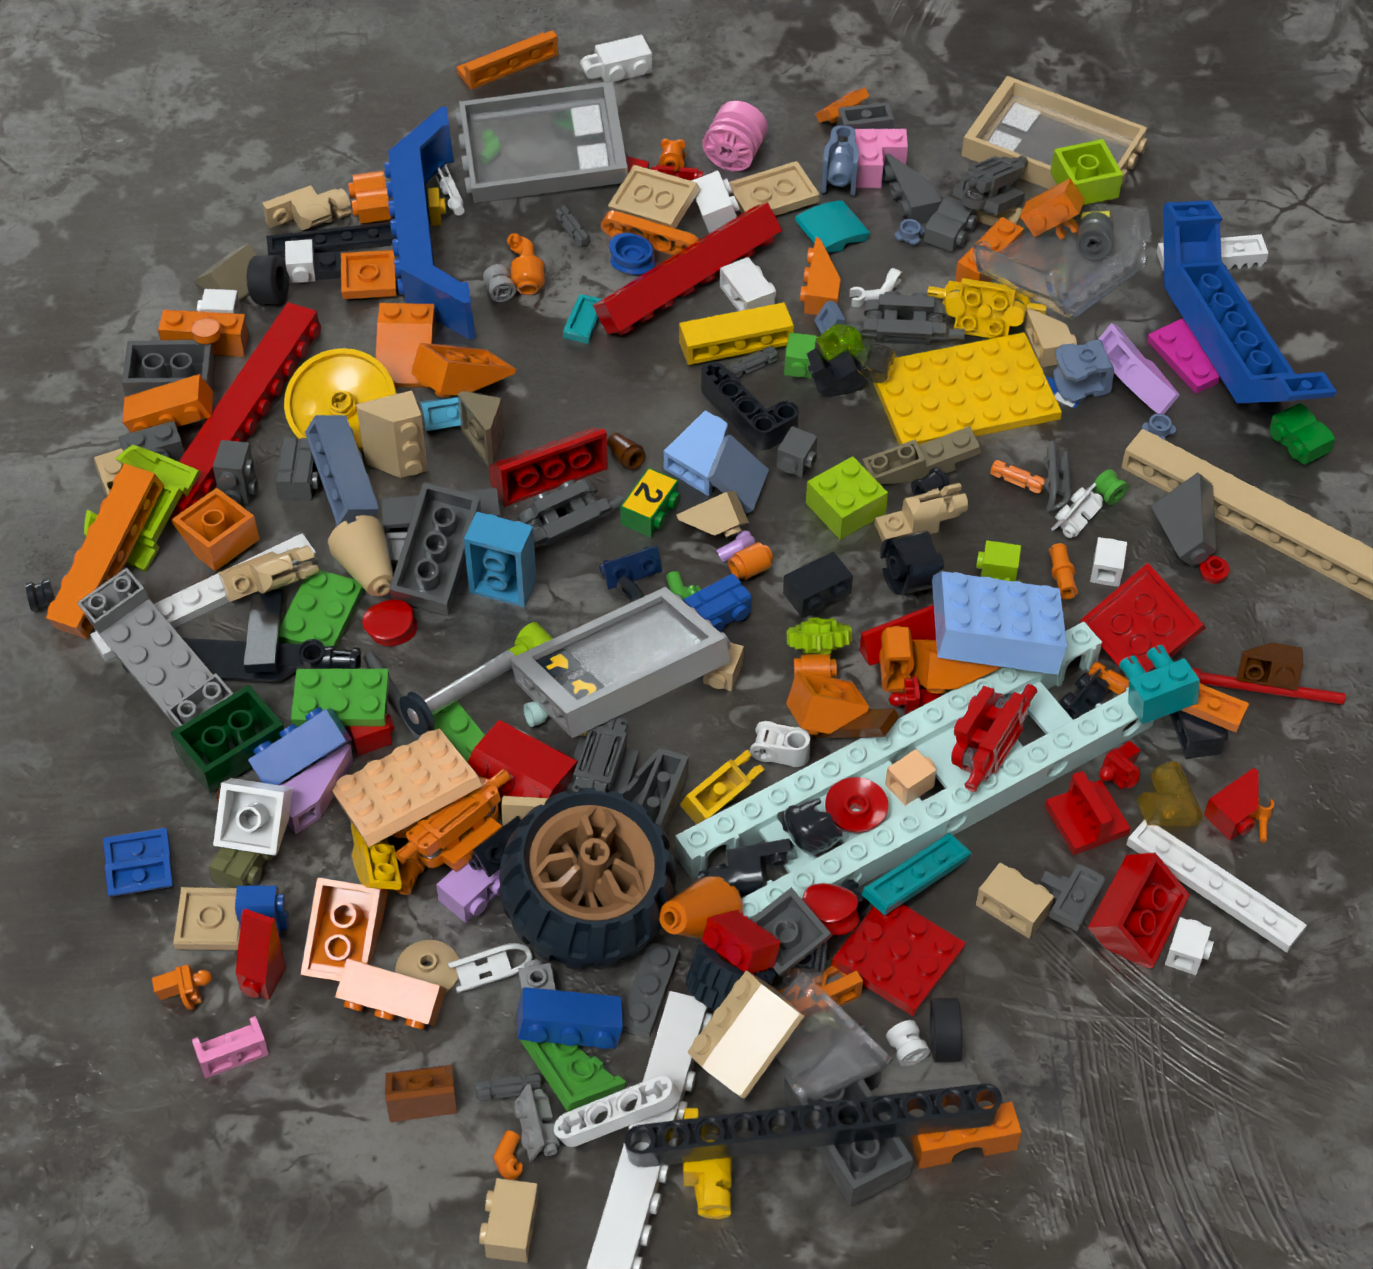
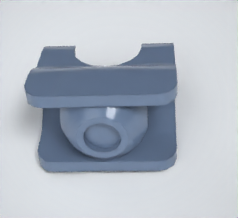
[821,125,859,196]

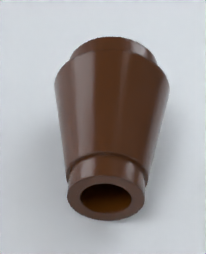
[607,433,646,470]

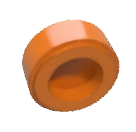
[192,319,221,344]

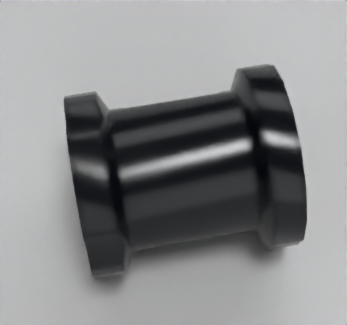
[911,467,949,496]

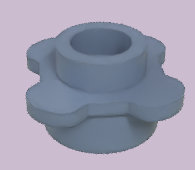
[894,219,925,245]
[1142,414,1176,440]

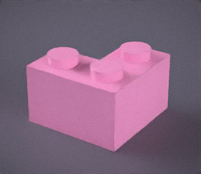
[855,129,908,188]

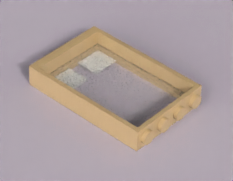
[961,76,1148,210]

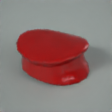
[362,599,418,646]
[802,883,859,935]

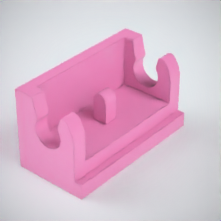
[192,1016,269,1079]

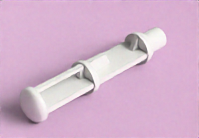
[435,164,464,216]

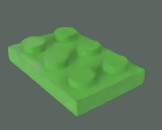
[279,570,365,649]
[291,669,389,726]

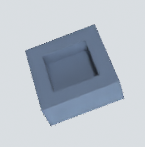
[814,301,846,340]

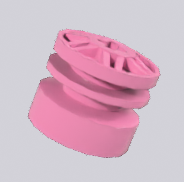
[702,100,768,171]

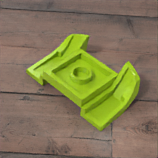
[84,445,201,572]

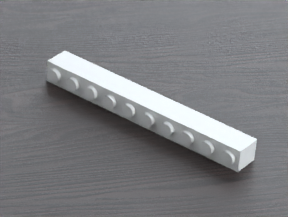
[587,991,713,1269]

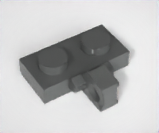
[1039,863,1106,932]

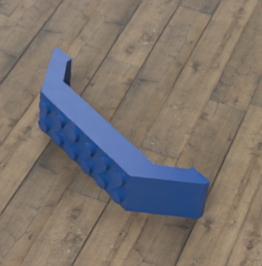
[384,106,476,339]
[1163,200,1337,403]

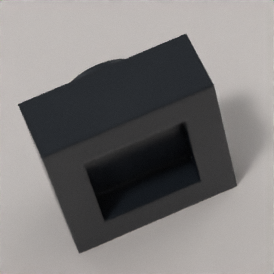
[314,251,341,280]

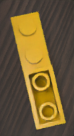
[351,822,402,890]

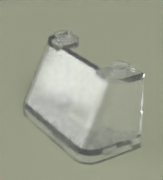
[775,971,894,1101]

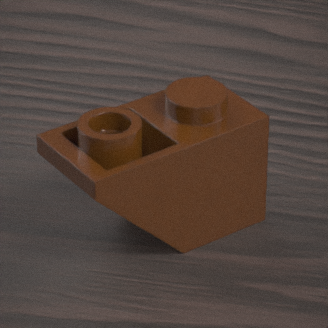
[1236,642,1303,690]

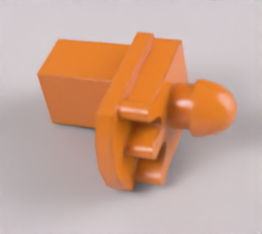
[152,964,212,1010]

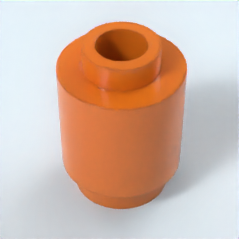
[728,542,773,580]
[794,654,837,678]

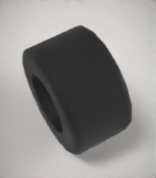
[247,255,289,304]

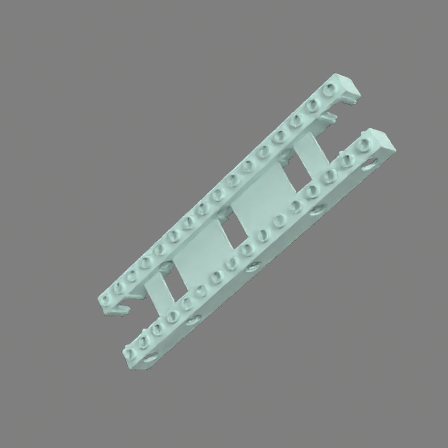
[675,622,1154,919]

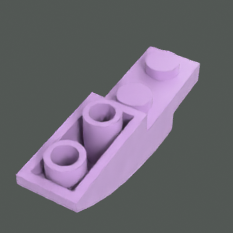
[1099,323,1180,414]

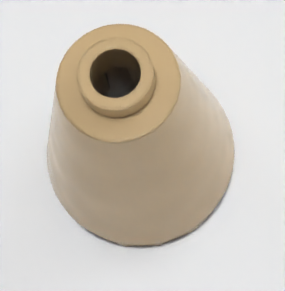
[328,515,394,596]

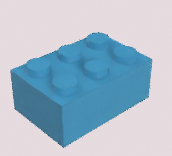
[464,512,536,607]

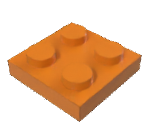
[341,250,397,299]

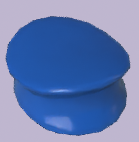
[609,233,656,275]

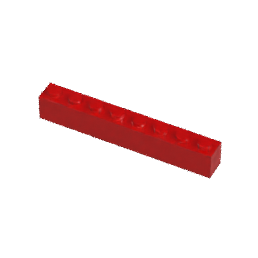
[592,202,782,335]

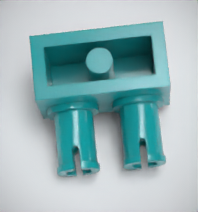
[1119,645,1200,724]

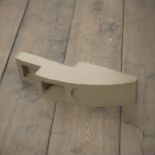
[862,426,981,484]

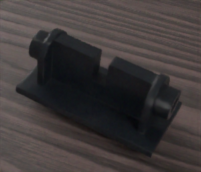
[1059,668,1109,720]
[468,816,521,877]

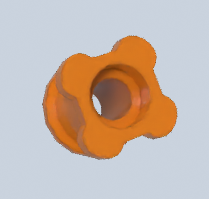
[659,139,686,172]

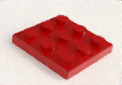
[1079,563,1206,673]
[831,904,966,1017]

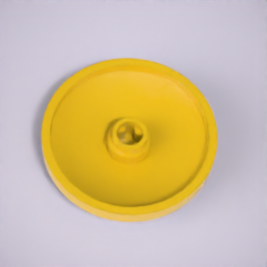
[284,348,397,452]

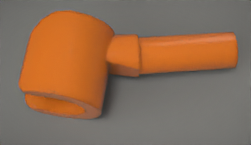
[1255,798,1275,843]

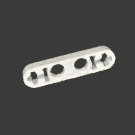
[554,1076,680,1147]

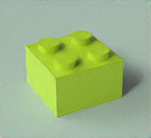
[1050,139,1123,205]
[806,456,888,540]

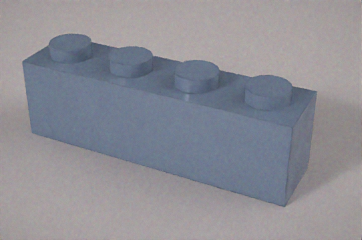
[305,415,379,526]

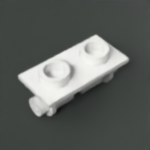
[1051,482,1103,538]

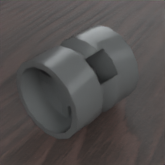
[1076,212,1114,260]

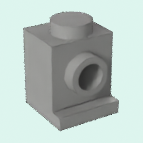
[518,960,556,993]

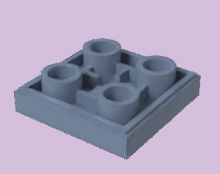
[707,434,769,514]

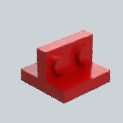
[1044,771,1131,855]

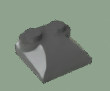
[751,887,832,977]

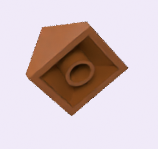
[385,1064,457,1122]

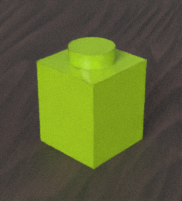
[976,540,1021,581]

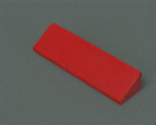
[859,604,936,666]

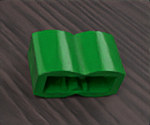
[1269,403,1335,465]

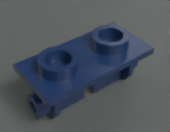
[599,545,662,589]

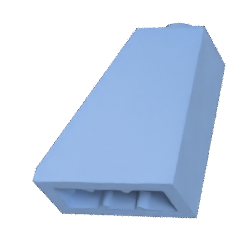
[664,410,728,496]

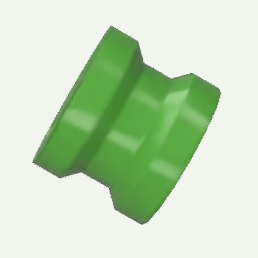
[1093,469,1129,506]

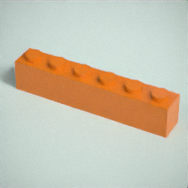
[46,463,164,639]

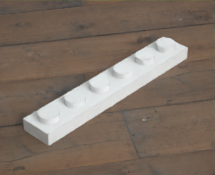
[1126,818,1307,952]

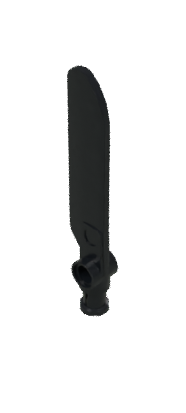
[122,638,361,682]

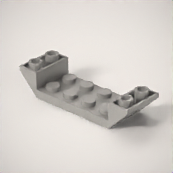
[77,568,233,728]

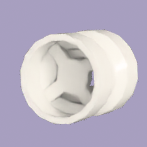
[886,1020,930,1067]

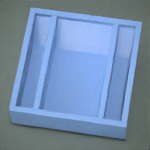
[932,571,1067,675]

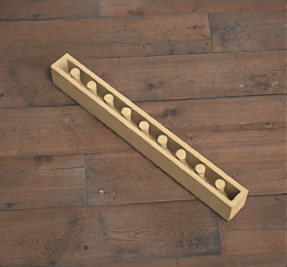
[1121,429,1373,600]

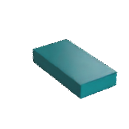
[563,294,602,344]

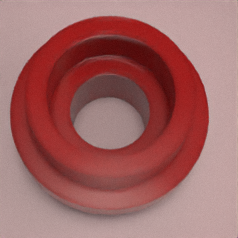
[1200,556,1230,584]

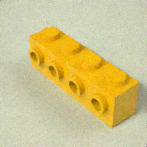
[679,302,794,365]

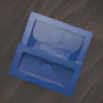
[103,828,173,897]

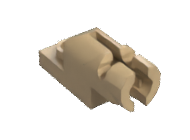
[262,185,352,230]
[874,483,968,542]
[218,545,319,602]

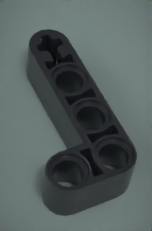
[701,362,799,450]

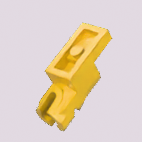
[683,1108,732,1219]

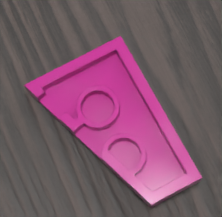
[1147,318,1220,394]

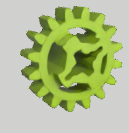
[787,617,852,655]

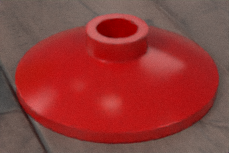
[825,777,888,832]

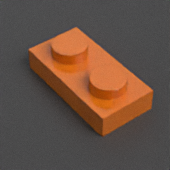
[815,87,869,123]
[1181,684,1249,733]

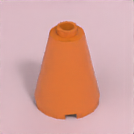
[659,877,743,940]

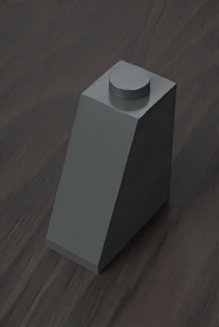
[1151,472,1216,567]

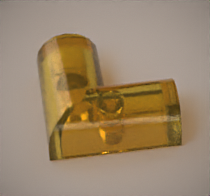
[1136,761,1203,826]

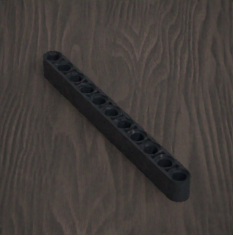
[625,1083,1002,1167]

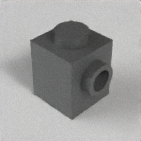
[776,426,818,477]

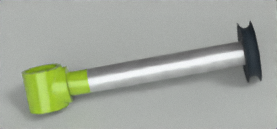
[399,622,554,736]

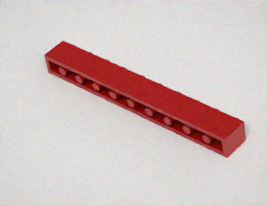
[169,302,321,520]

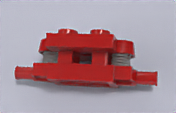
[951,684,1038,792]

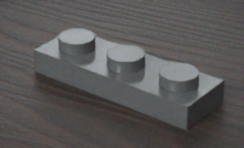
[622,941,679,1039]

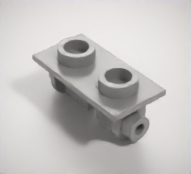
[514,1084,560,1162]

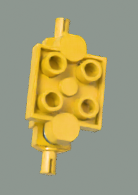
[927,278,1047,339]

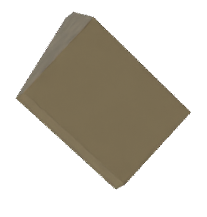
[195,243,257,303]
[458,391,504,467]

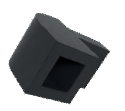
[807,348,869,397]

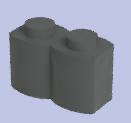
[924,196,978,252]

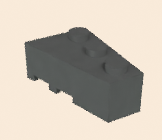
[618,748,689,833]

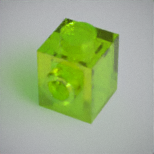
[816,324,865,361]

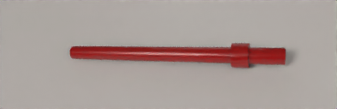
[1192,668,1346,705]

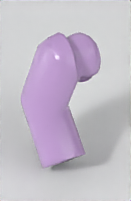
[717,530,755,562]

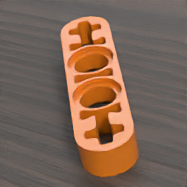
[601,210,699,255]

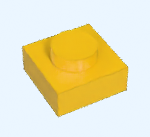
[428,188,446,226]

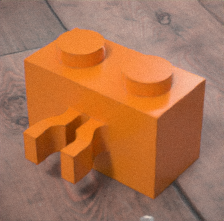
[1020,178,1085,240]

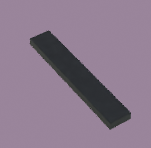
[266,222,397,258]

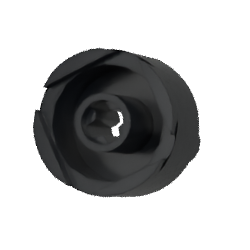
[880,530,944,595]

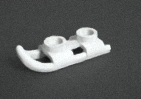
[448,943,532,994]

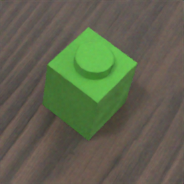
[784,332,817,378]

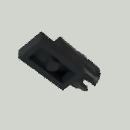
[698,838,796,896]

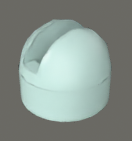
[524,701,548,727]

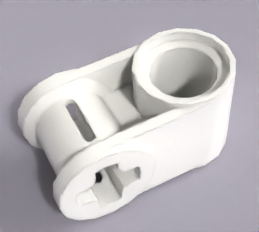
[749,721,810,767]

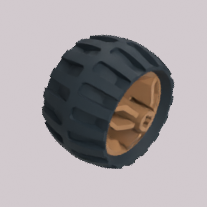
[499,788,676,970]

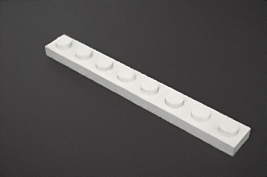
[90,533,317,661]

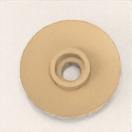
[395,940,459,994]

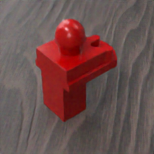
[888,676,941,715]
[1099,740,1141,789]

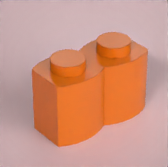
[348,171,391,224]
[879,626,914,692]

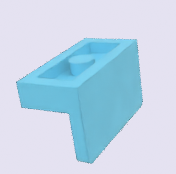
[420,392,474,431]

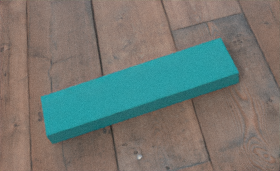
[862,833,972,916]

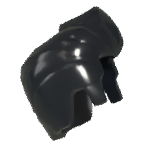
[777,798,843,855]

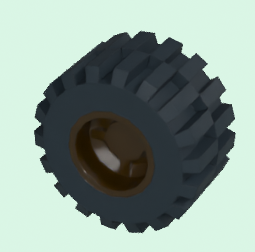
[685,941,776,1010]

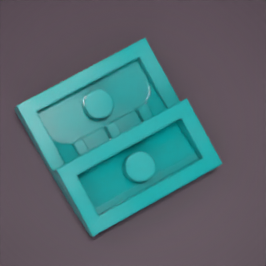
[795,200,870,252]

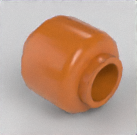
[510,253,545,295]

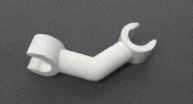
[850,268,902,307]

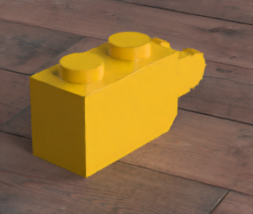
[680,750,765,825]

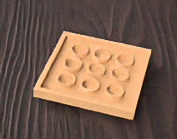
[332,728,482,847]

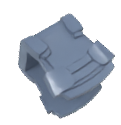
[1053,339,1114,403]

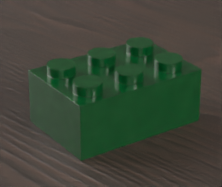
[171,685,284,793]

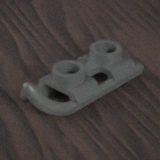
[1043,441,1071,512]

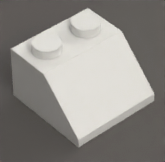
[213,778,293,856]

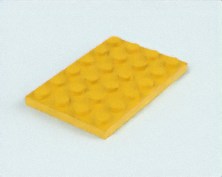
[868,332,1062,445]

